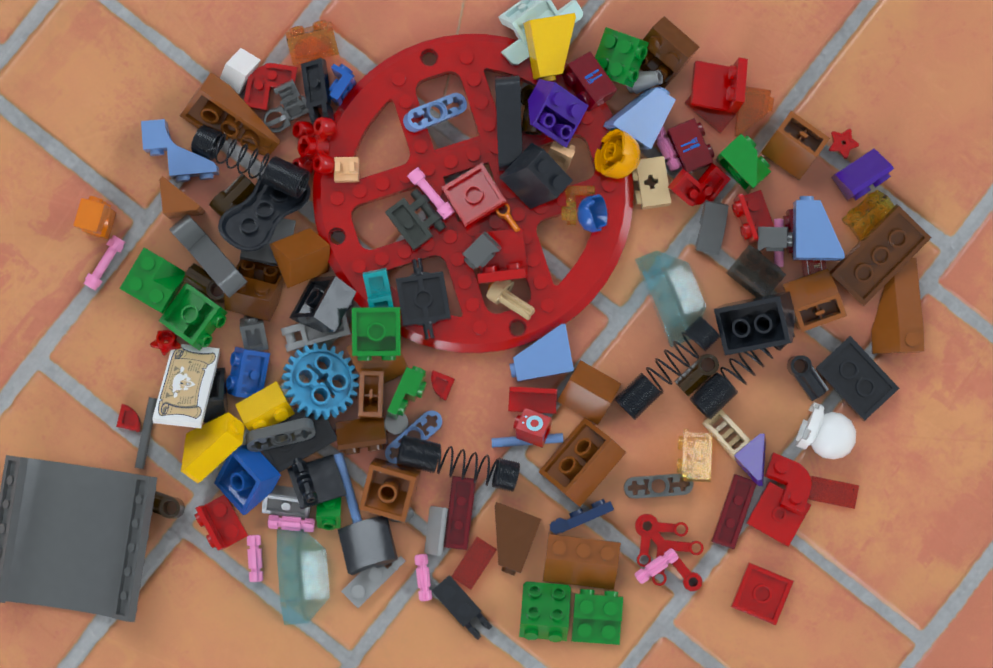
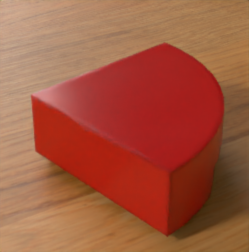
[431,370,455,401]
[116,404,141,432]

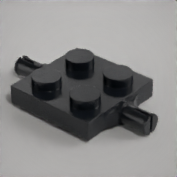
[396,258,451,340]

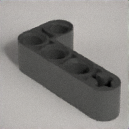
[169,214,248,298]

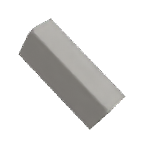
[262,485,311,519]
[424,506,448,556]

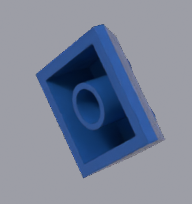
[214,444,281,515]

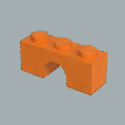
[73,196,117,240]

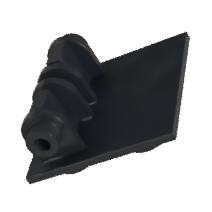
[287,454,347,509]

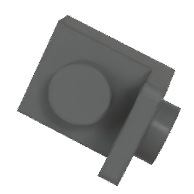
[240,315,269,351]

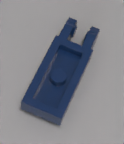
[550,499,614,535]

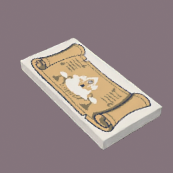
[153,344,220,428]

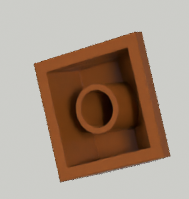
[359,457,421,523]

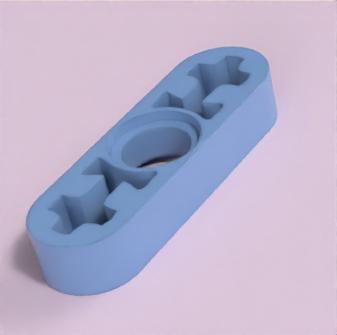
[403,93,467,132]
[385,410,443,464]

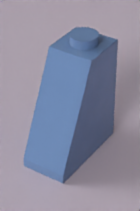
[603,87,676,150]
[793,196,845,261]
[509,324,574,382]

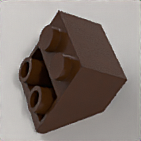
[640,16,700,89]
[224,259,284,321]
[336,415,388,455]

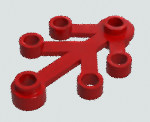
[635,514,704,591]

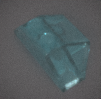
[635,251,707,347]
[277,529,330,625]

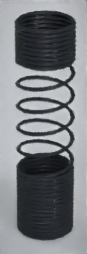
[191,125,310,199]
[615,316,720,420]
[690,333,795,419]
[396,435,520,492]

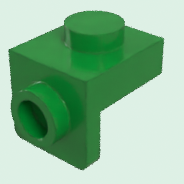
[316,497,342,530]

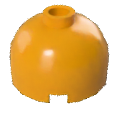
[594,129,640,179]

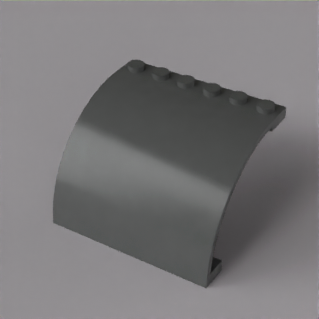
[0,455,157,622]

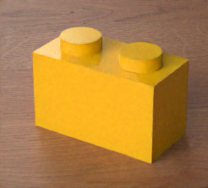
[235,381,295,432]

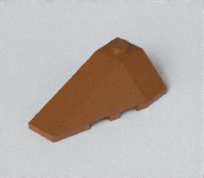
[180,72,281,156]
[871,258,924,354]

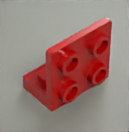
[691,57,748,113]
[731,190,774,244]
[475,227,529,284]
[194,495,249,551]

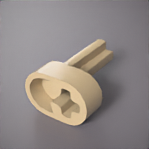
[486,280,535,320]

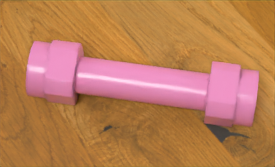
[407,167,455,220]
[83,235,126,291]

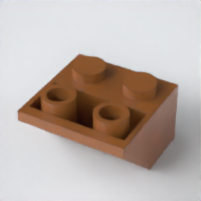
[761,111,830,180]
[782,268,847,332]

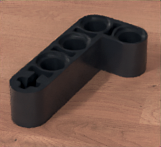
[495,75,522,171]

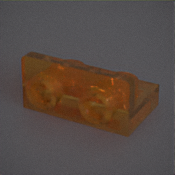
[286,20,339,65]

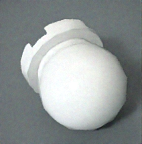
[795,402,856,459]

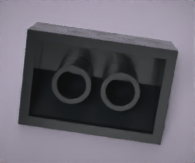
[714,291,795,355]

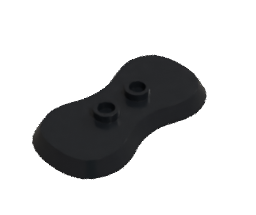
[218,174,311,252]

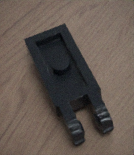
[301,58,334,126]
[432,575,493,640]

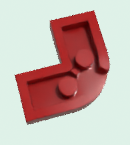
[244,63,298,111]
[668,163,731,206]
[764,452,812,515]

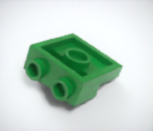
[595,27,649,88]
[159,283,228,351]
[352,307,401,361]
[387,366,427,420]
[571,589,623,645]

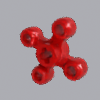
[292,117,336,175]

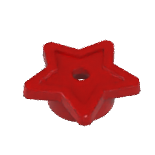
[829,129,859,159]
[150,330,181,356]

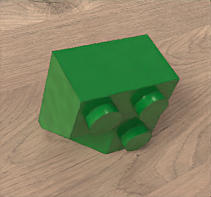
[716,134,771,194]
[119,248,186,314]

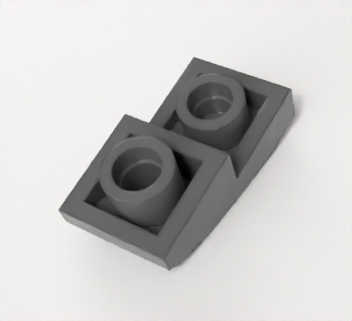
[695,200,729,255]

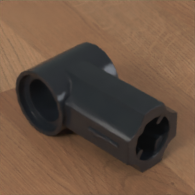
[787,355,829,401]

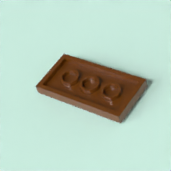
[830,204,932,306]

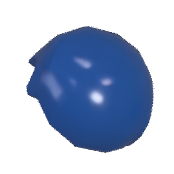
[577,195,607,232]

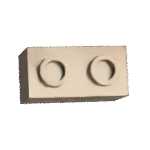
[632,156,671,210]

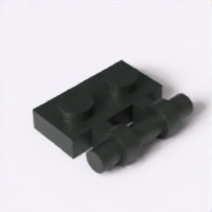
[385,189,447,251]

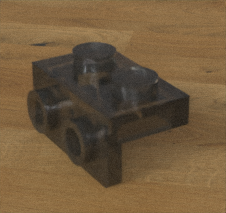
[726,245,786,298]

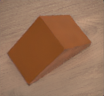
[358,371,384,418]

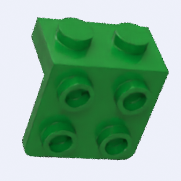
[519,581,571,642]

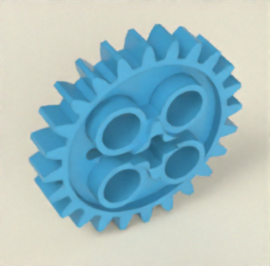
[281,343,359,420]

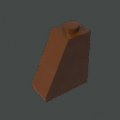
[495,502,541,576]

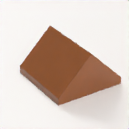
[159,176,206,219]
[269,228,330,288]
[557,360,621,425]

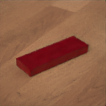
[711,474,757,549]
[444,476,476,550]

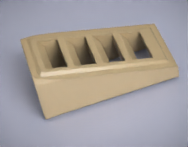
[702,409,751,461]

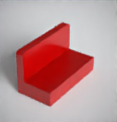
[508,387,558,414]

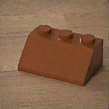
[539,418,626,507]
[543,533,621,590]

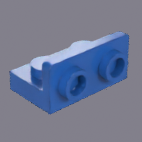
[329,64,356,106]
[226,347,270,398]

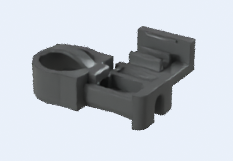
[263,79,309,133]

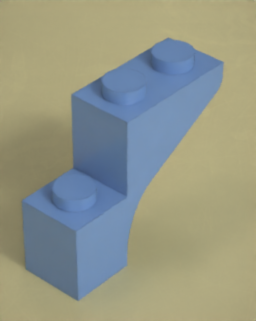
[141,119,220,182]

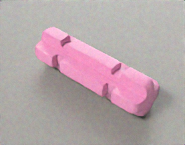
[656,126,682,172]
[268,514,315,532]
[247,535,263,582]
[634,548,679,584]
[414,554,432,601]

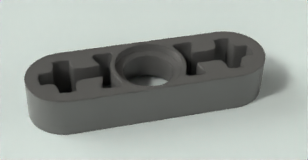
[245,418,316,452]
[624,473,694,499]

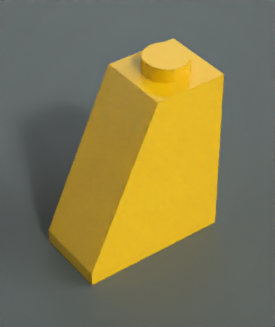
[523,13,576,81]
[181,412,245,483]

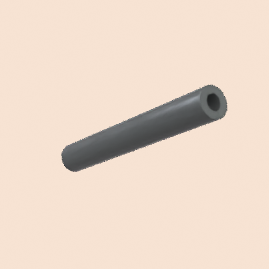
[135,397,157,469]

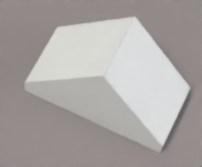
[220,48,261,96]

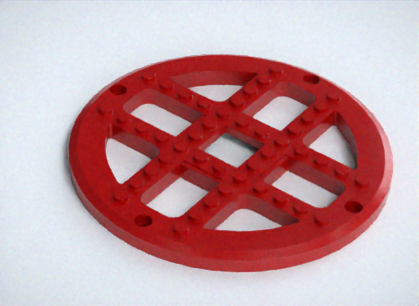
[313,34,634,354]

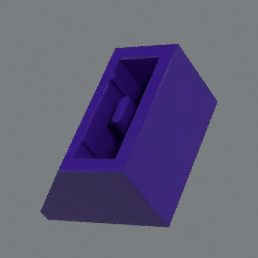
[528,79,588,148]
[831,148,894,201]

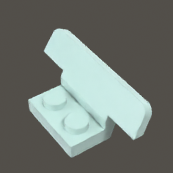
[498,0,583,65]

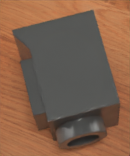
[758,227,793,251]
[463,231,502,269]

